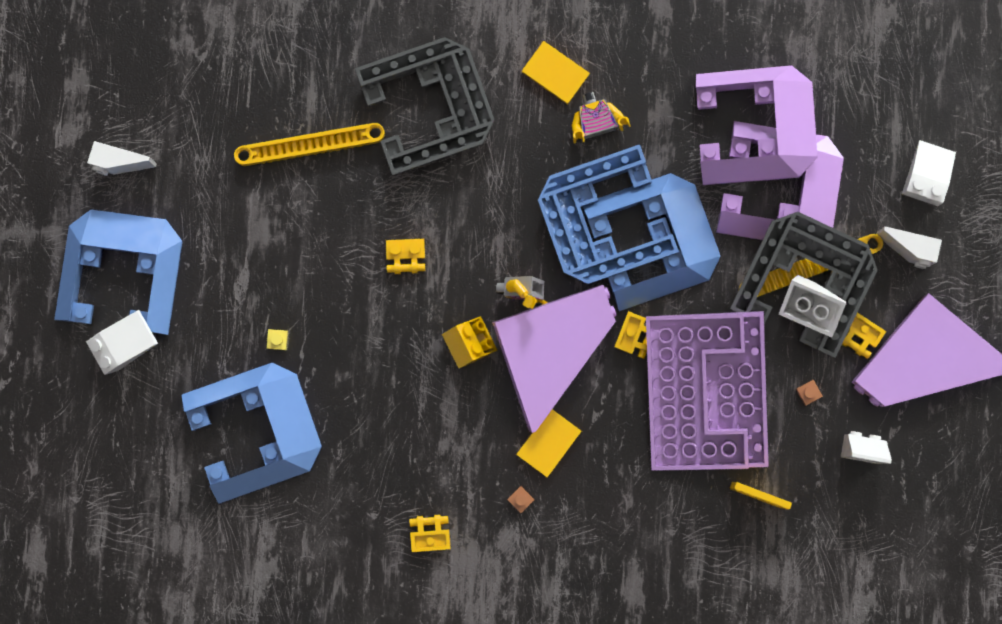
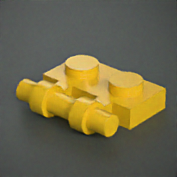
[386,239,425,274]
[614,311,647,359]
[842,312,886,359]
[409,515,451,552]

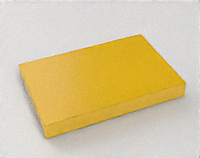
[522,41,590,105]
[516,409,581,477]
[730,482,792,510]

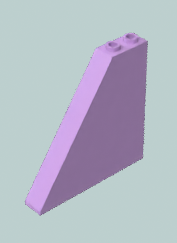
[492,285,616,433]
[852,293,1002,407]

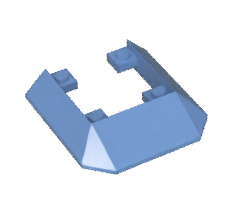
[538,144,679,284]
[582,173,720,311]
[54,210,183,335]
[182,363,322,504]

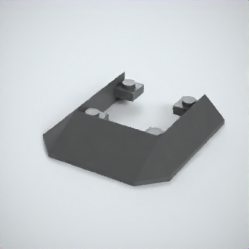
[355,37,495,176]
[730,212,878,358]

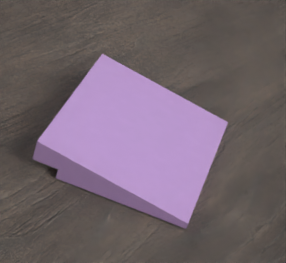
[646,311,769,470]

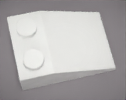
[902,140,956,206]
[87,141,157,176]
[877,226,942,269]
[779,275,847,337]
[86,310,158,375]
[841,431,892,464]

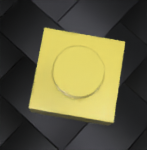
[267,329,288,350]

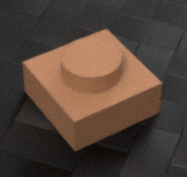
[796,380,823,406]
[507,486,534,513]

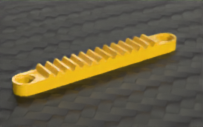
[234,123,385,166]
[738,234,883,297]

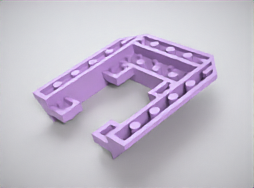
[696,66,818,185]
[716,121,844,240]

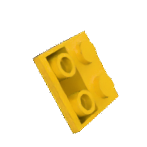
[442,316,497,368]

